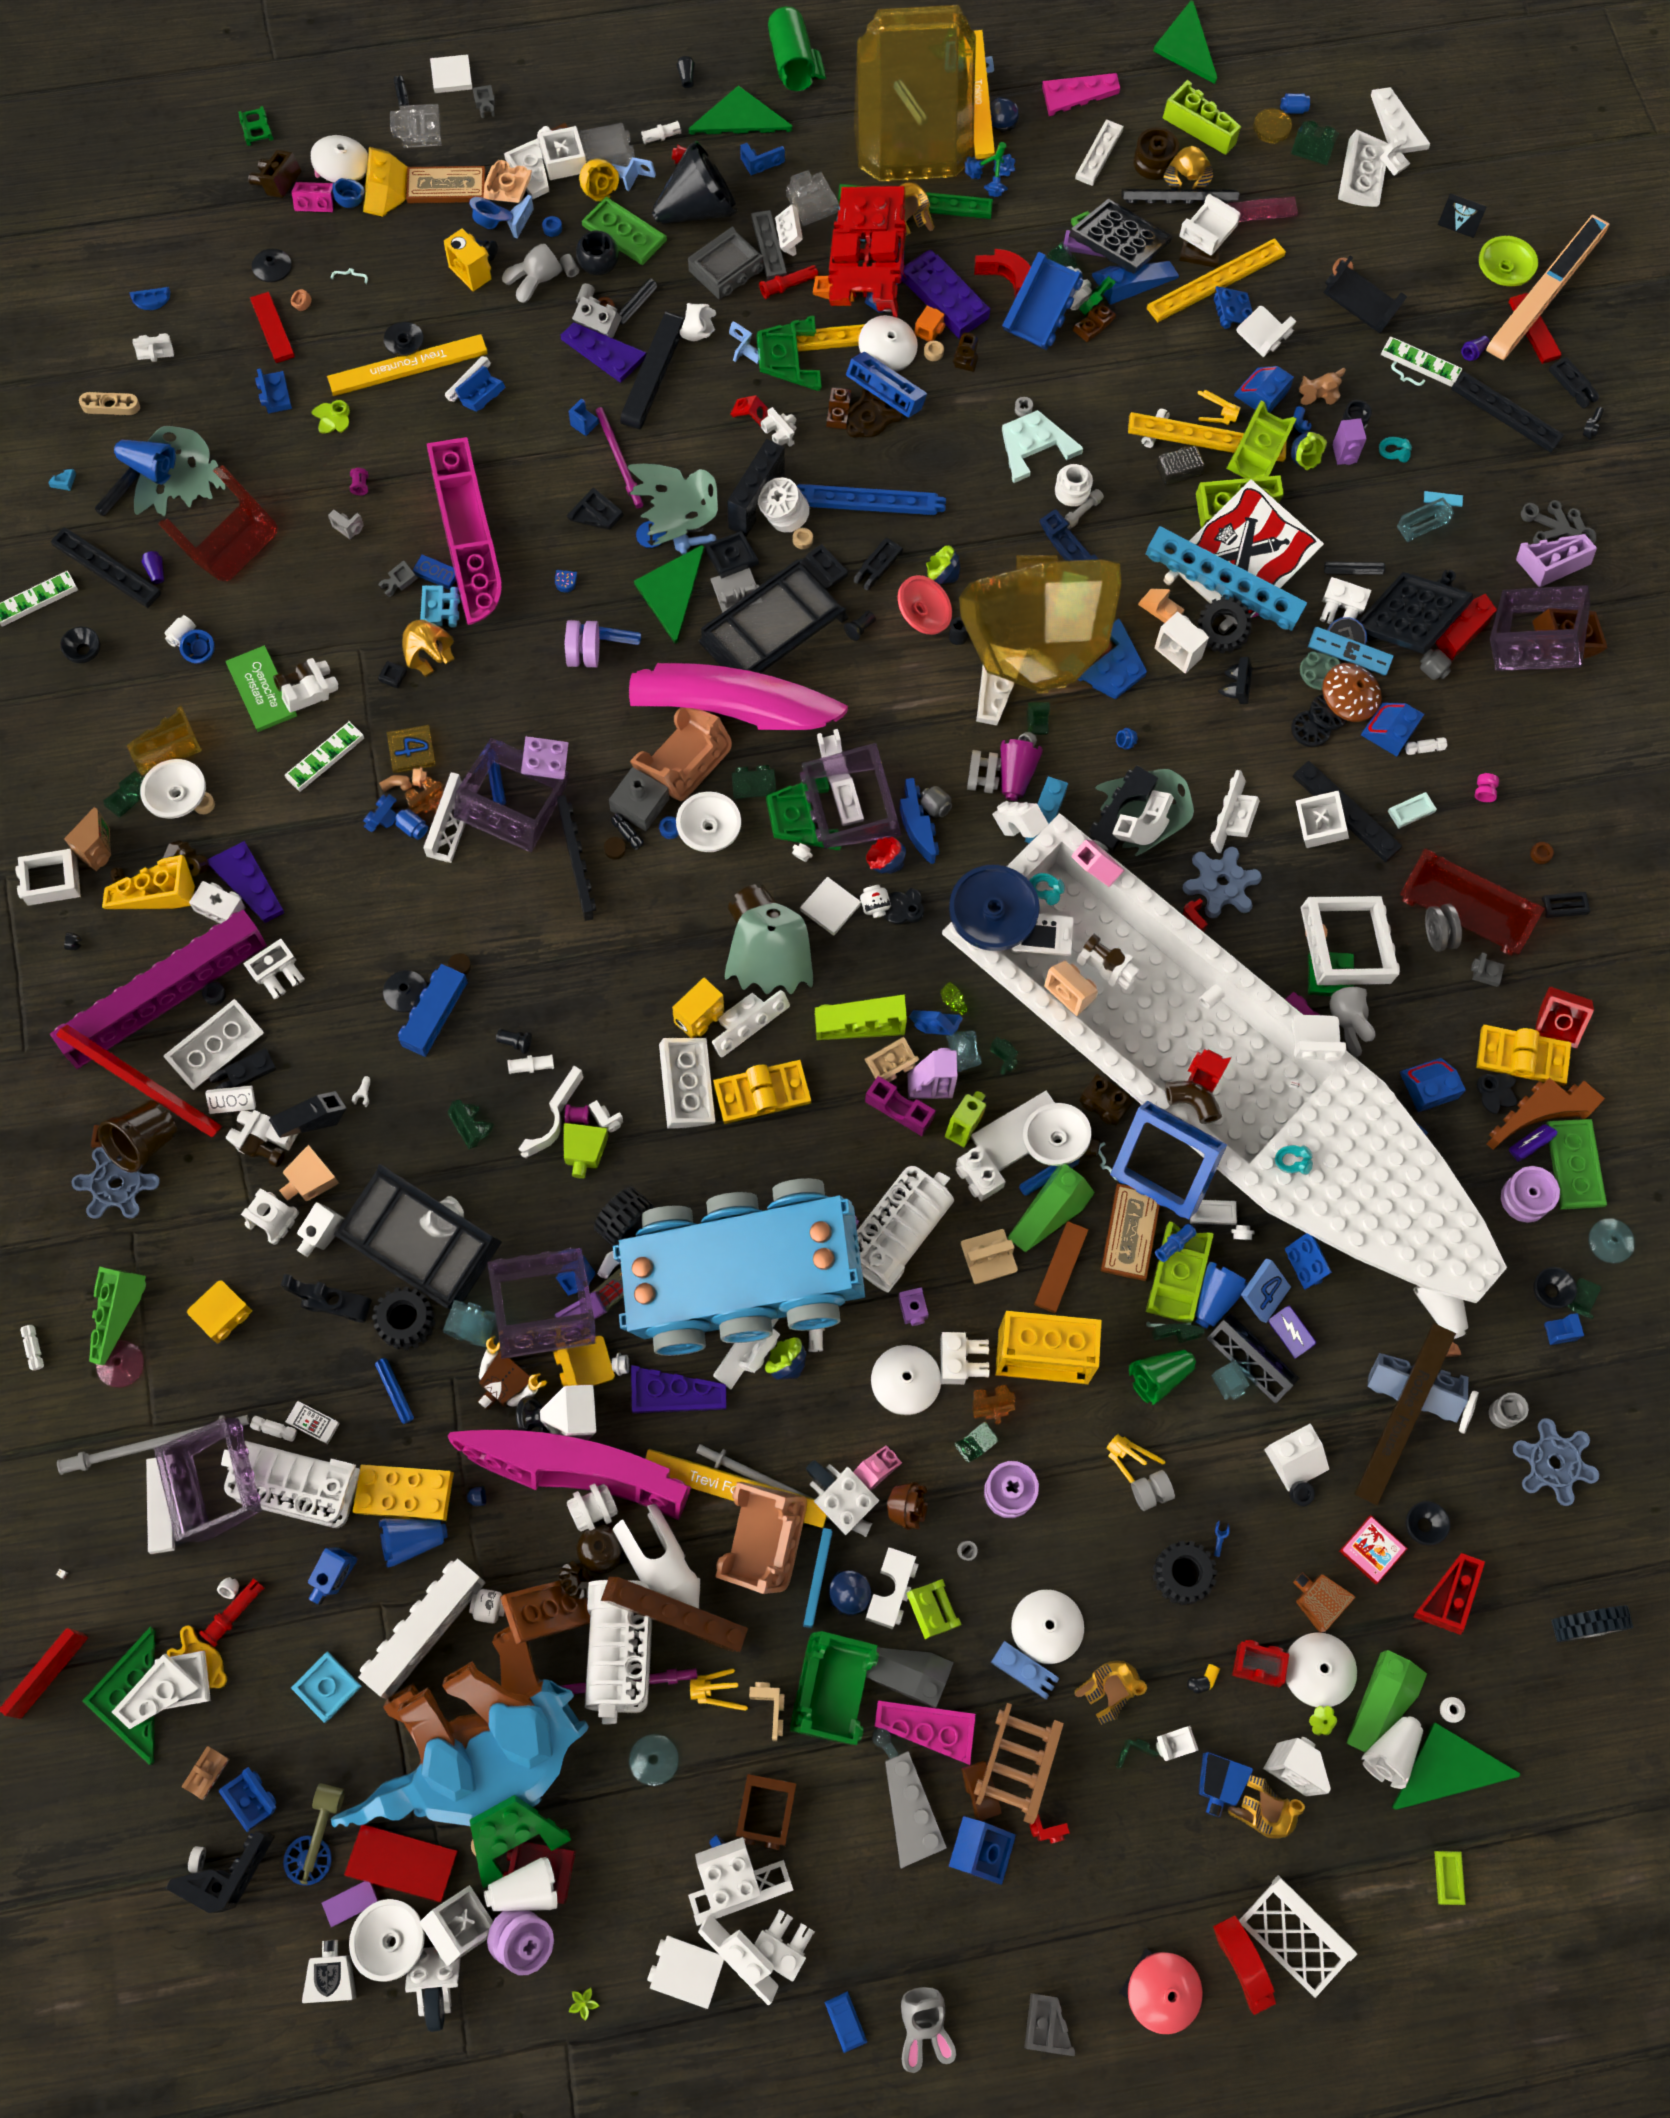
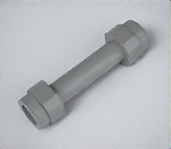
[1064,489,1104,529]

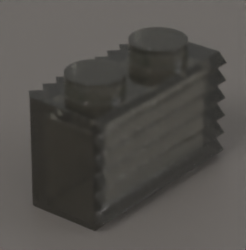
[1156,446,1205,486]

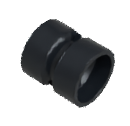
[1339,400,1372,431]

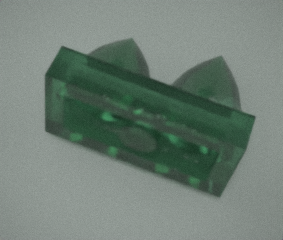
[447,1099,494,1149]

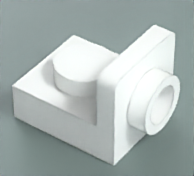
[1380,139,1410,176]
[589,1100,623,1132]

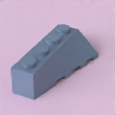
[1367,1353,1468,1423]

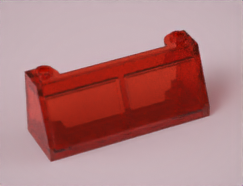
[1399,848,1545,956]

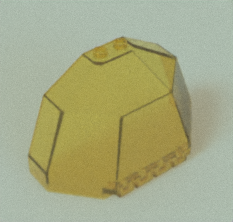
[959,559,1121,694]

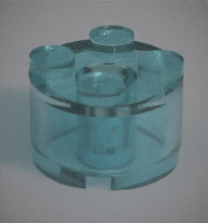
[443,1300,498,1347]

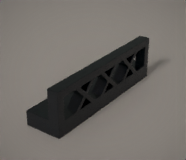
[1207,1313,1300,1404]

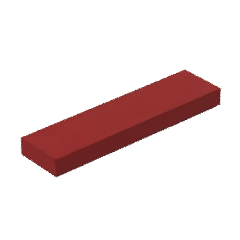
[250,292,295,363]
[1509,293,1562,364]

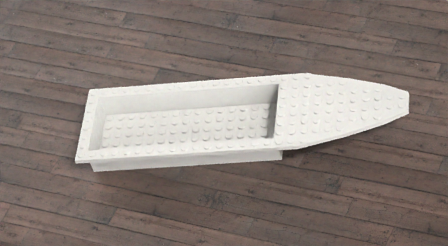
[942,813,1507,1303]

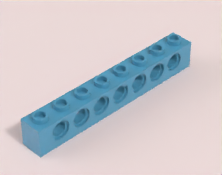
[1145,526,1307,631]

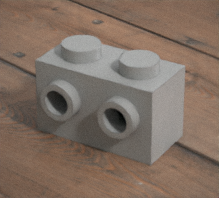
[572,297,622,339]

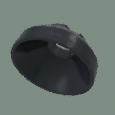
[60,626,100,663]
[1533,1267,1577,1309]
[1405,1501,1450,1546]

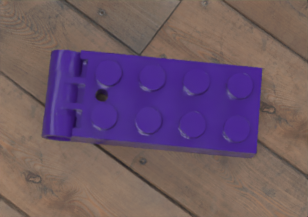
[901,249,990,339]

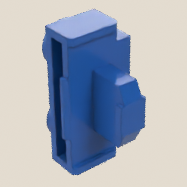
[363,794,397,832]

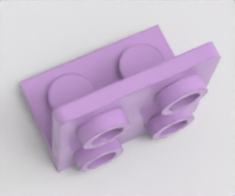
[521,736,568,779]

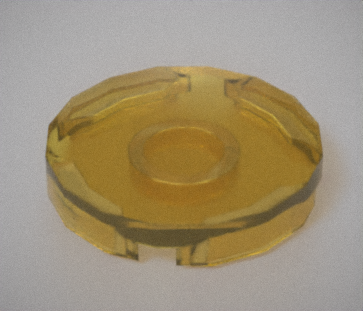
[1253,108,1292,143]

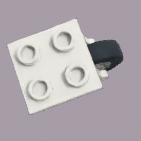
[806,1460,879,1535]
[405,1947,460,2032]

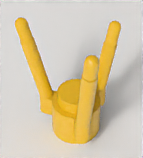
[1198,390,1241,425]
[1106,1434,1165,1483]
[690,1668,748,1711]

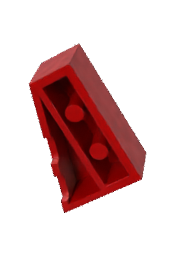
[1436,594,1497,661]
[1414,1553,1485,1635]

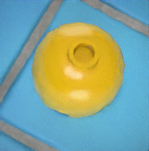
[579,159,619,201]

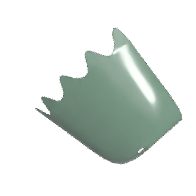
[1095,769,1194,856]
[725,903,813,994]

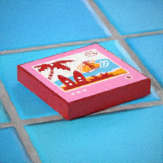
[1339,1515,1408,1584]

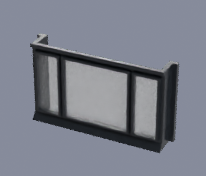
[698,559,848,674]
[334,1164,502,1312]

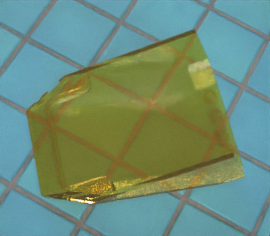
[854,5,976,181]

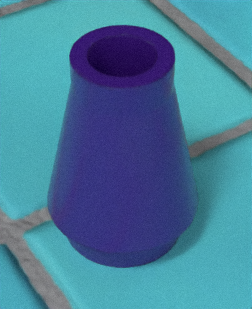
[1461,336,1490,361]
[141,551,164,584]

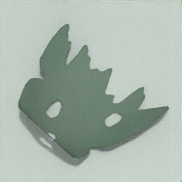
[134,426,225,516]
[628,463,718,545]

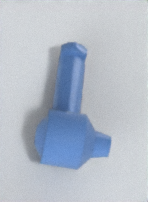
[673,534,717,555]

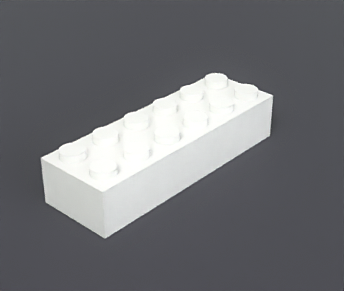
[358,1558,486,1699]

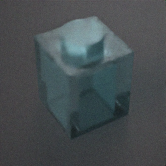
[1211,1360,1249,1400]

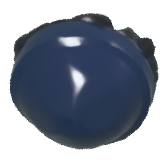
[990,97,1019,133]
[829,1570,873,1616]

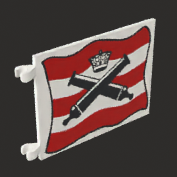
[1163,480,1324,634]

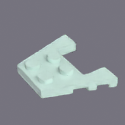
[1002,410,1083,483]

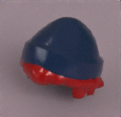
[866,837,906,874]

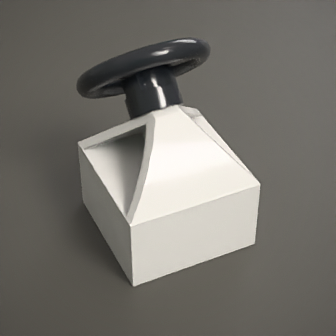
[516,1385,596,1440]

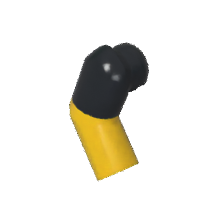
[1187,1664,1220,1694]

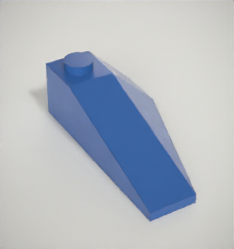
[1092,261,1179,305]

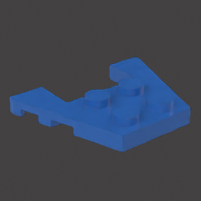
[1059,618,1147,700]

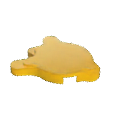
[167,1625,227,1690]

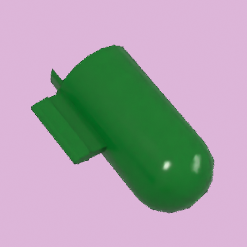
[768,6,826,91]

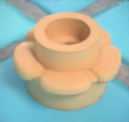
[412,767,427,788]

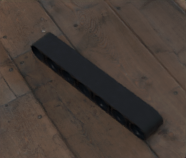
[620,311,685,430]

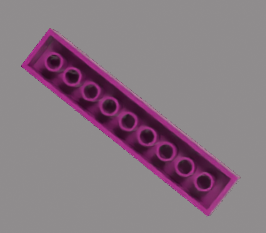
[50,909,267,1069]

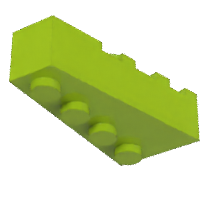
[1163,80,1241,155]

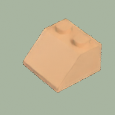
[1044,960,1098,1016]

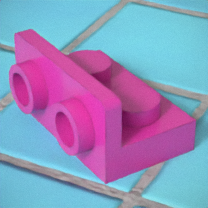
[292,182,334,212]

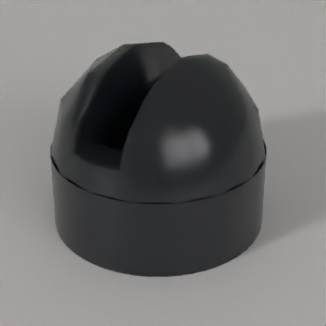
[64,932,82,951]

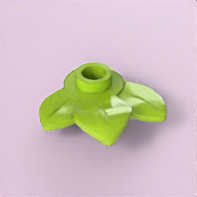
[311,400,350,433]

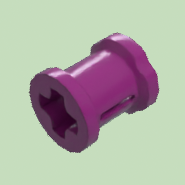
[350,468,368,496]
[565,1104,590,1125]

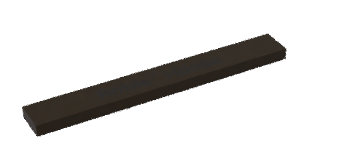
[1354,1323,1456,1505]

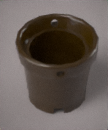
[728,884,781,931]
[98,1100,177,1173]

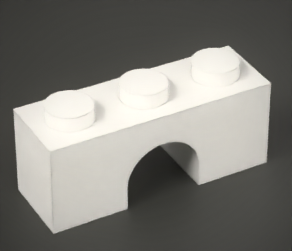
[992,801,1048,838]
[865,1548,919,1629]

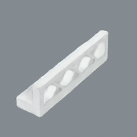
[423,772,478,863]
[688,1860,793,1926]

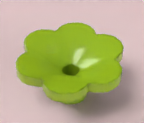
[1309,1706,1337,1735]

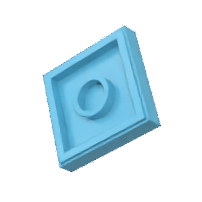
[291,1651,362,1723]

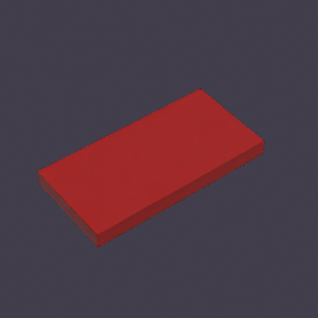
[0,1628,88,1719]
[344,1825,458,1903]

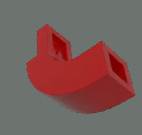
[974,249,1031,298]
[1213,1916,1276,2015]

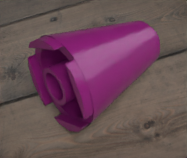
[1000,739,1043,801]

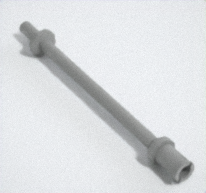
[57,1415,249,1475]
[696,1444,872,1537]

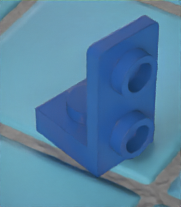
[740,143,785,175]

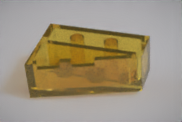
[127,706,202,776]

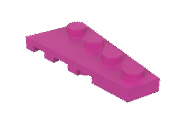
[1042,73,1120,116]
[875,1701,976,1765]

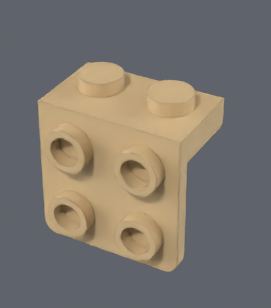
[749,1682,785,1741]

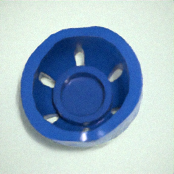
[332,178,365,208]
[179,629,215,664]

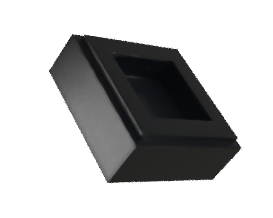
[378,661,407,689]

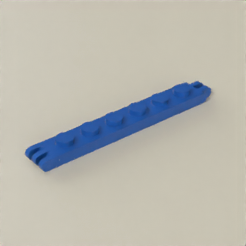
[797,484,946,515]

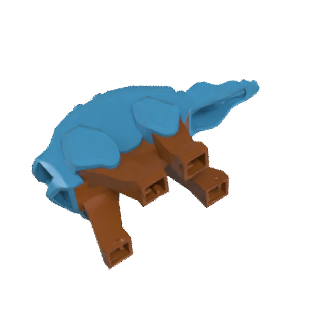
[331,1626,589,1827]

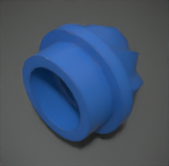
[1116,728,1138,749]

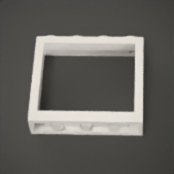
[1301,896,1400,985]

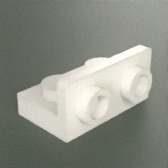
[775,205,803,256]

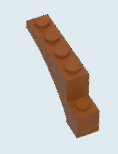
[1487,1077,1605,1150]

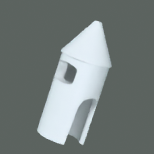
[613,1504,700,1609]

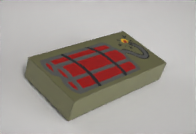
[592,1268,624,1315]

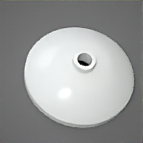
[311,135,368,183]
[859,315,918,372]
[140,759,206,819]
[676,792,741,852]
[1023,1103,1091,1166]
[871,1345,941,1415]
[1011,1590,1084,1664]
[1286,1633,1357,1708]
[349,1899,425,1982]

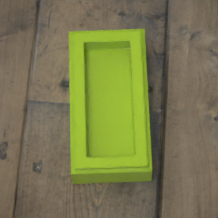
[1434,1851,1466,1905]

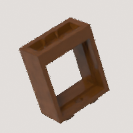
[736,1774,796,1850]

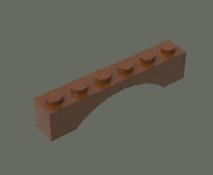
[601,1577,748,1652]

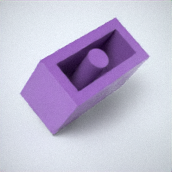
[1332,418,1366,465]

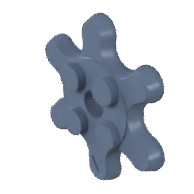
[1183,847,1262,918]
[71,1147,160,1219]
[1513,1418,1599,1506]

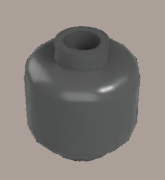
[1420,649,1452,680]
[920,786,952,818]

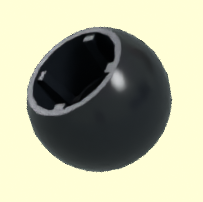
[576,230,619,276]

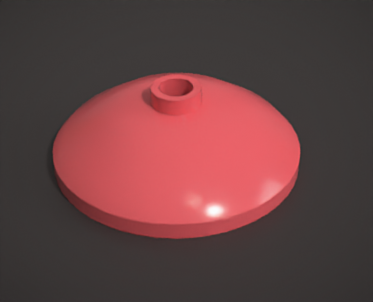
[898,575,952,635]
[1128,1952,1203,2034]

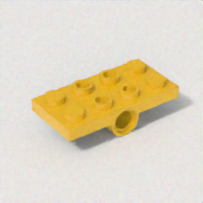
[1476,1025,1571,1086]
[713,1060,811,1124]
[353,1465,454,1521]

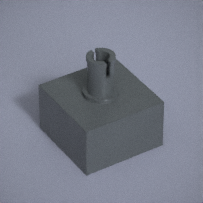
[609,767,670,831]

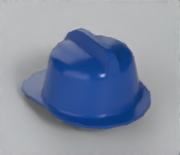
[469,197,513,229]

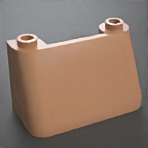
[630,707,732,801]
[716,1482,807,1594]

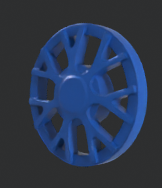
[283,1836,332,1885]

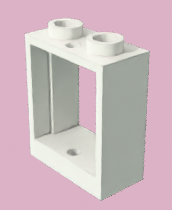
[16,849,81,906]

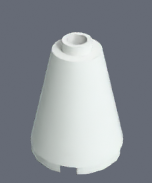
[1413,1286,1468,1339]
[1362,1716,1423,1789]
[484,1857,557,1911]

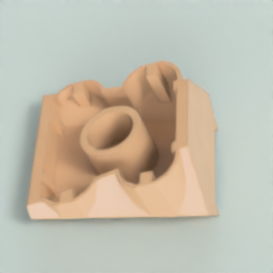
[484,160,532,203]

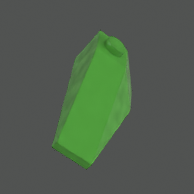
[1007,1164,1095,1252]
[89,1267,146,1365]
[1346,1650,1427,1752]

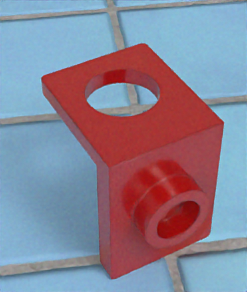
[730,395,769,427]

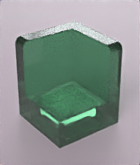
[1047,241,1078,268]
[1026,702,1050,735]

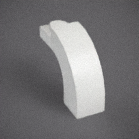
[1112,790,1174,845]

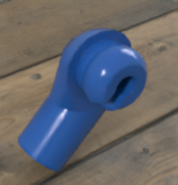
[1293,406,1311,434]

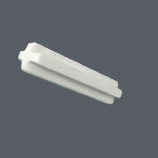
[445,356,491,402]

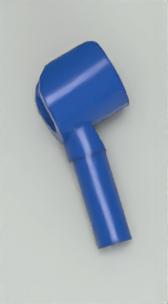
[1214,1521,1230,1557]

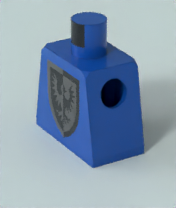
[308,1547,358,1605]

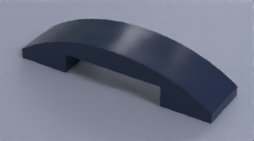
[1039,509,1107,582]

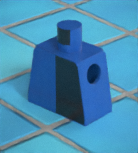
[1199,1752,1253,1817]

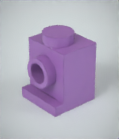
[898,1287,928,1326]

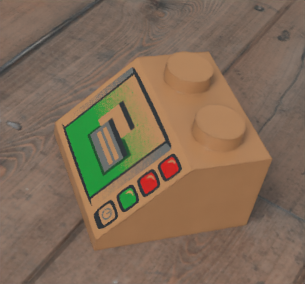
[64,807,111,871]

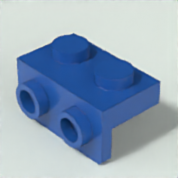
[455,366,506,412]
[909,1010,963,1035]
[219,1767,276,1832]

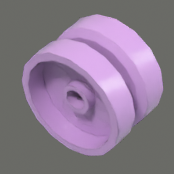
[565,620,600,667]
[1501,1166,1560,1223]
[984,1461,1039,1518]
[487,1910,554,1975]

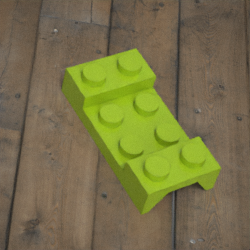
[1226,400,1296,478]
[1146,1221,1214,1323]

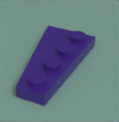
[561,323,647,383]
[207,841,284,923]
[631,1365,727,1413]

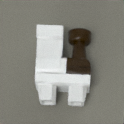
[273,658,338,713]
[1076,933,1139,990]
[226,1110,298,1167]

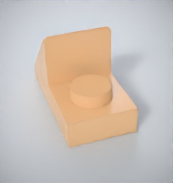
[1138,589,1185,623]

